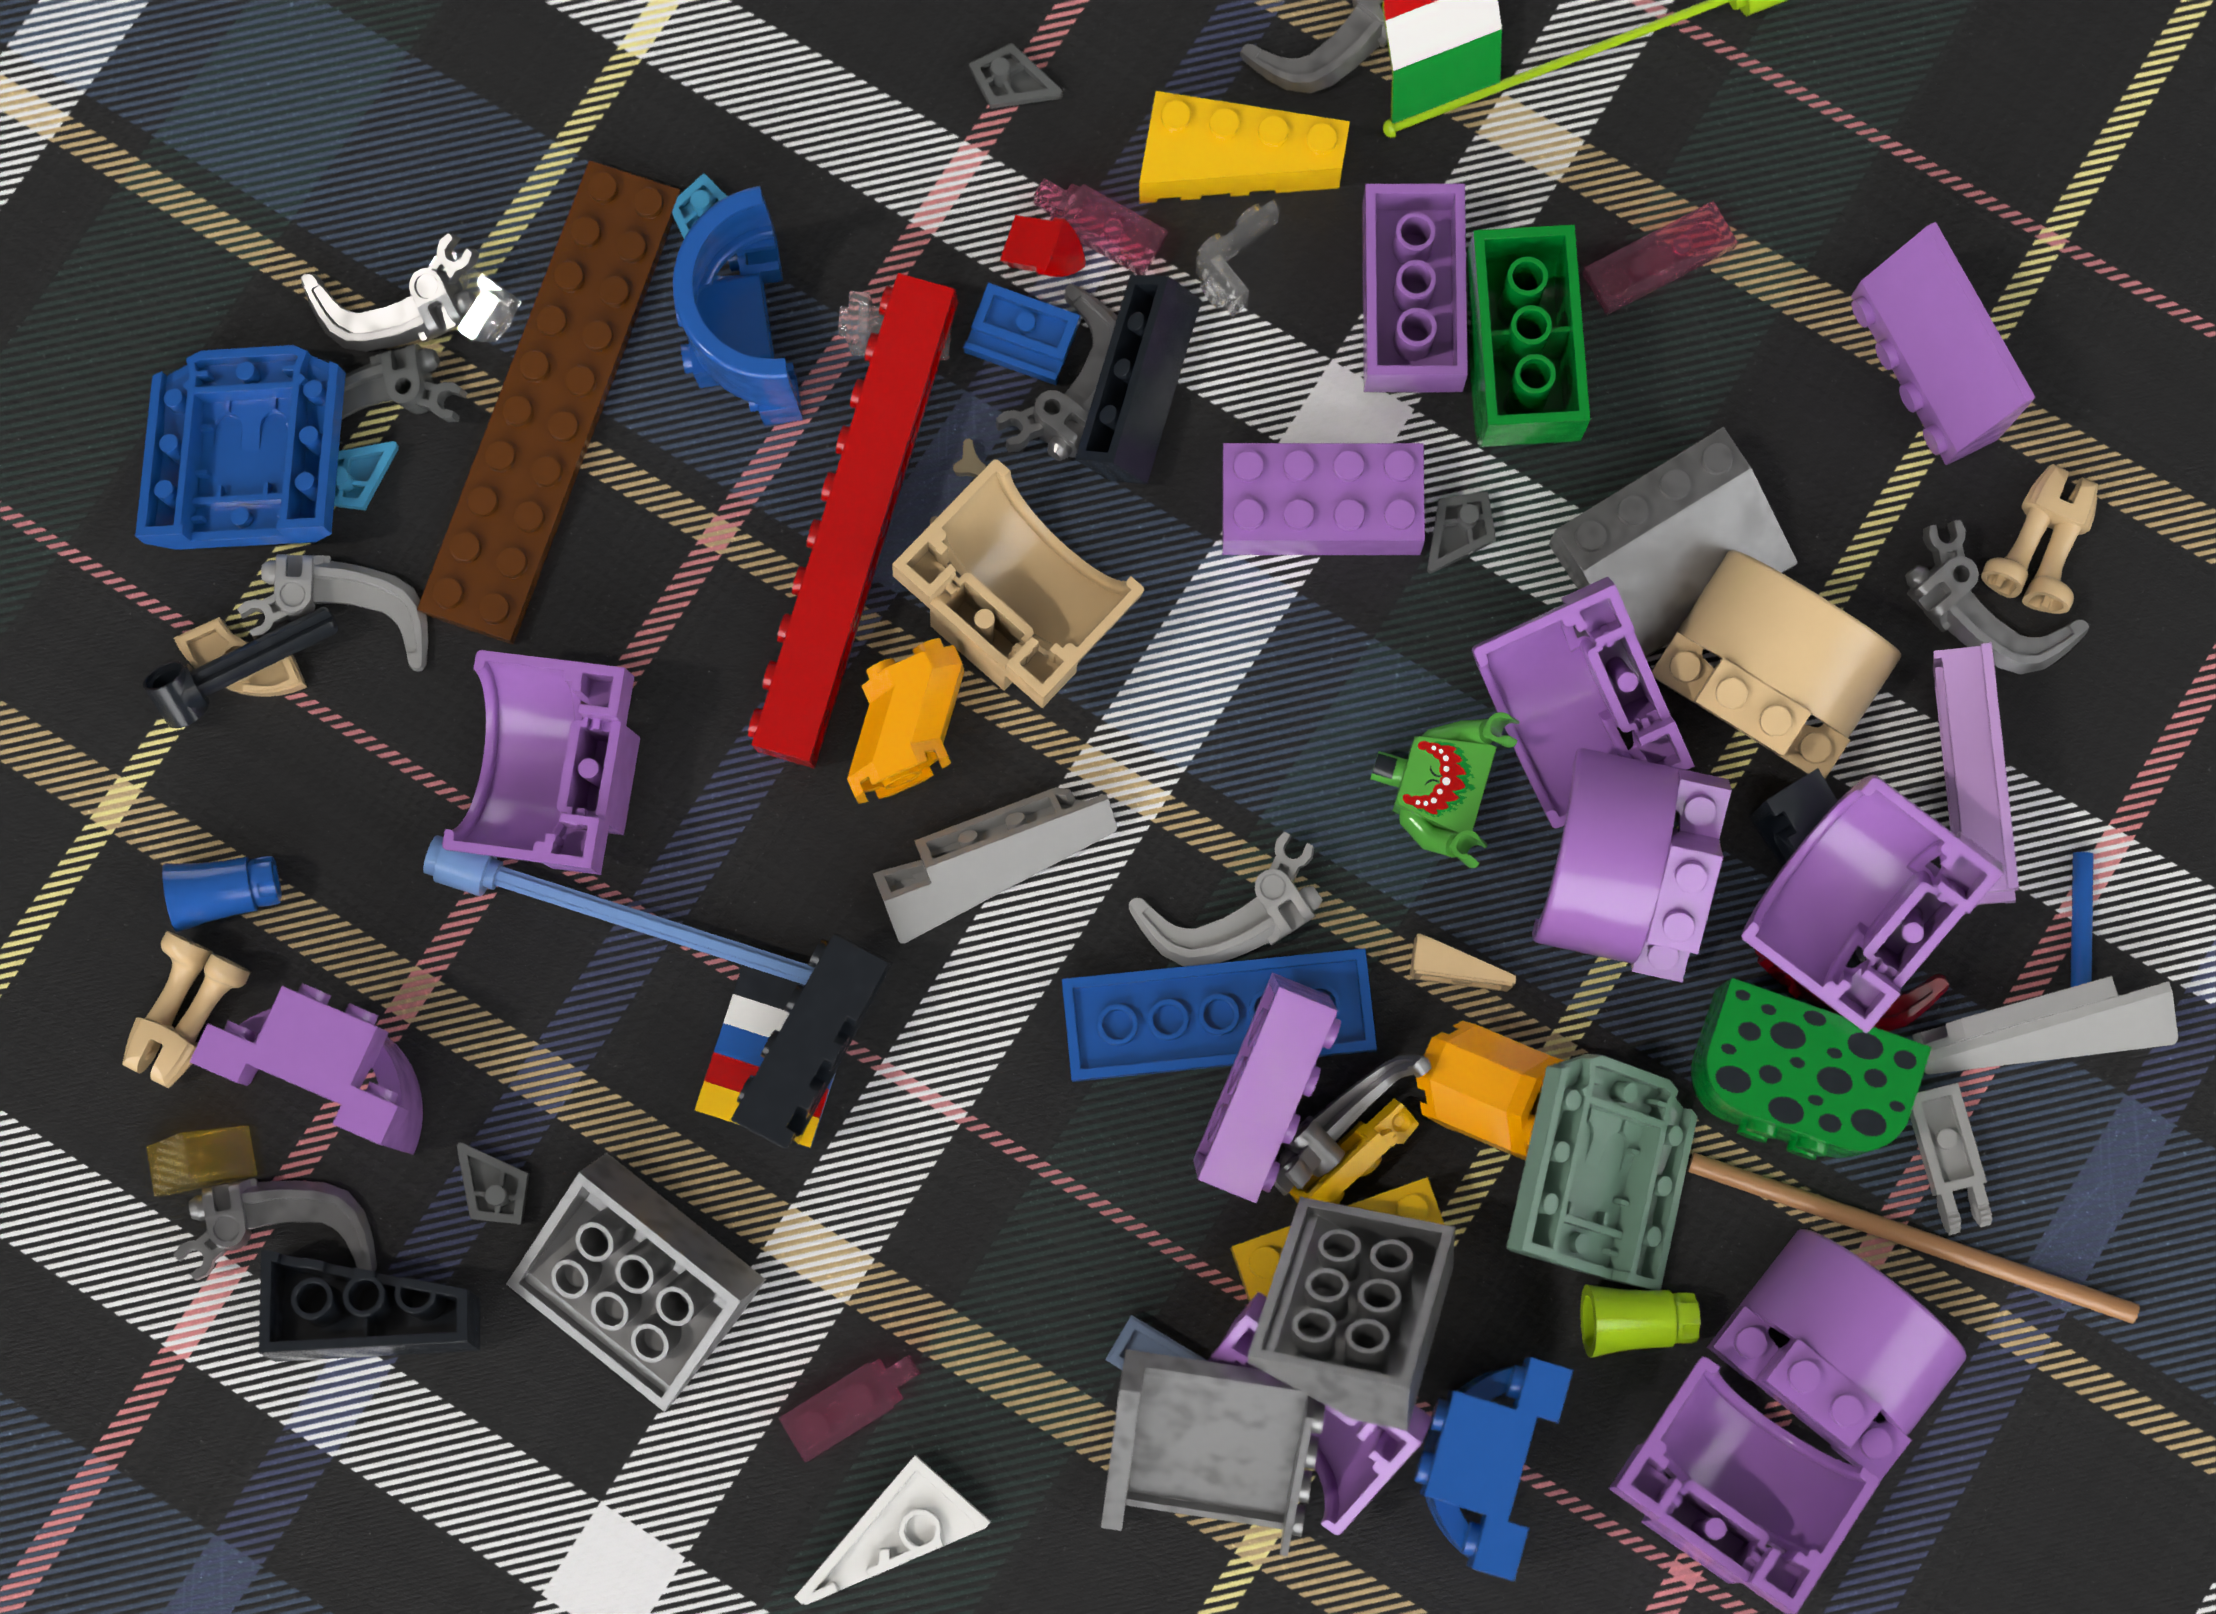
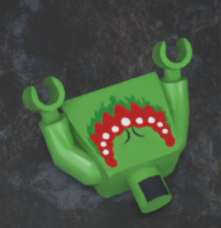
[1370,712,1520,868]

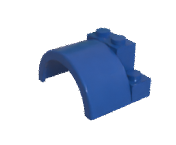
[673,186,803,426]
[1414,1357,1573,1581]

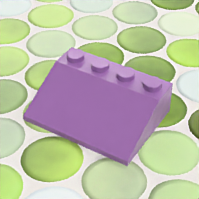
[1851,222,2036,465]

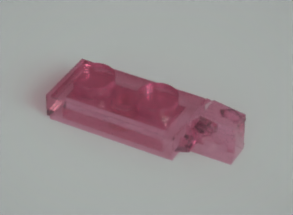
[1034,178,1168,275]
[779,1356,920,1463]

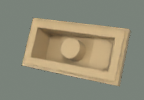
[1409,933,1516,992]

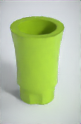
[1580,1284,1701,1358]

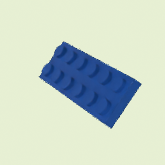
[1062,948,1377,1082]

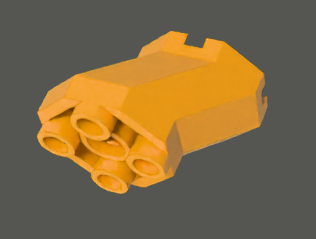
[847,638,965,804]
[1416,1021,1566,1161]

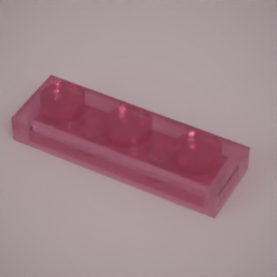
[1582,201,1738,315]

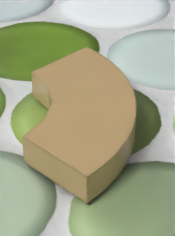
[174,617,307,697]

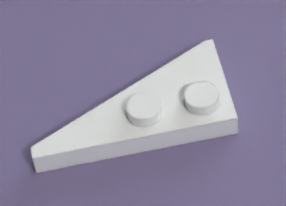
[794,1455,991,1605]

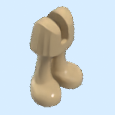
[1981,464,2098,614]
[122,931,251,1088]

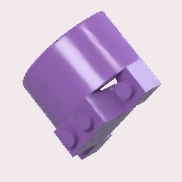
[1472,576,1694,829]
[442,650,640,875]
[1532,748,1732,982]
[1742,775,2004,1034]
[190,983,423,1155]
[1707,1229,1966,1481]
[1207,1291,1433,1535]
[1609,1357,1879,1614]

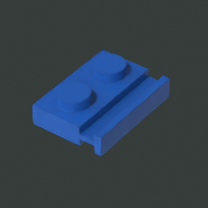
[963,283,1081,385]

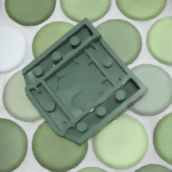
[1507,1054,1697,1290]

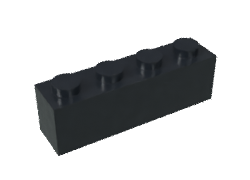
[1075,274,1202,484]

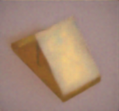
[146,1126,257,1197]

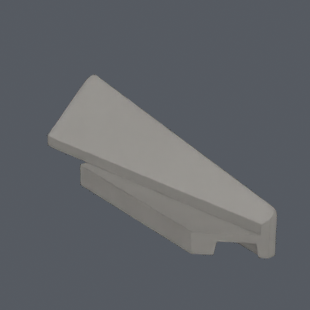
[873,787,1117,943]
[1912,976,2178,1074]

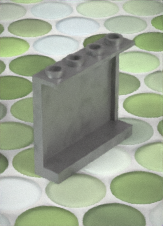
[1101,1349,1325,1556]

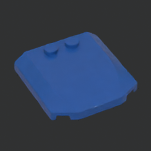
[135,345,346,550]

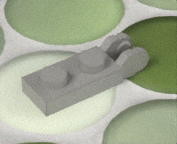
[1910,1083,1993,1235]

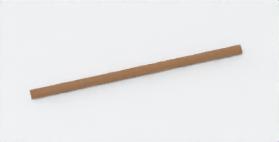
[1687,1152,2139,1324]

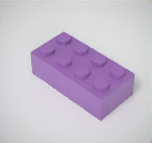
[1362,184,1468,392]
[1222,443,1425,555]
[1193,972,1341,1203]

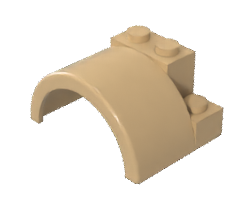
[892,459,1144,708]
[1651,550,1901,779]

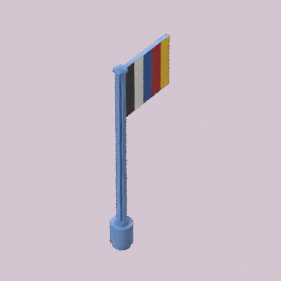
[423,835,835,1148]

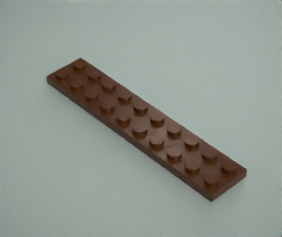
[417,160,681,645]

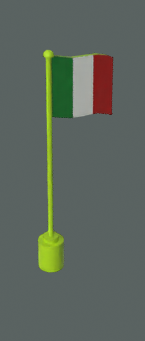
[1383,0,1787,138]

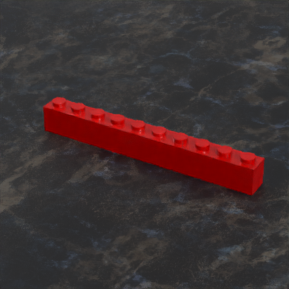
[748,273,958,769]

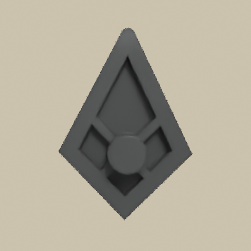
[969,43,1062,109]
[1427,491,1496,574]
[457,1143,530,1225]

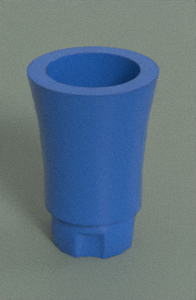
[162,856,282,933]

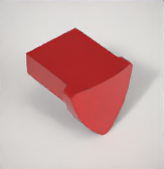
[1000,215,1086,277]

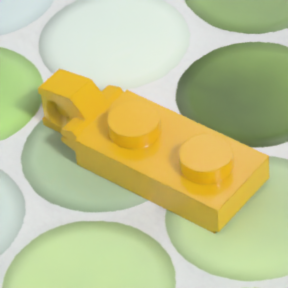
[1289,1099,1419,1204]

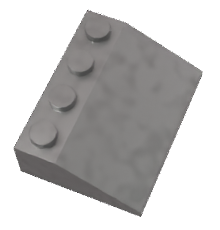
[1548,427,1798,658]
[506,1153,766,1412]
[1248,1197,1455,1431]

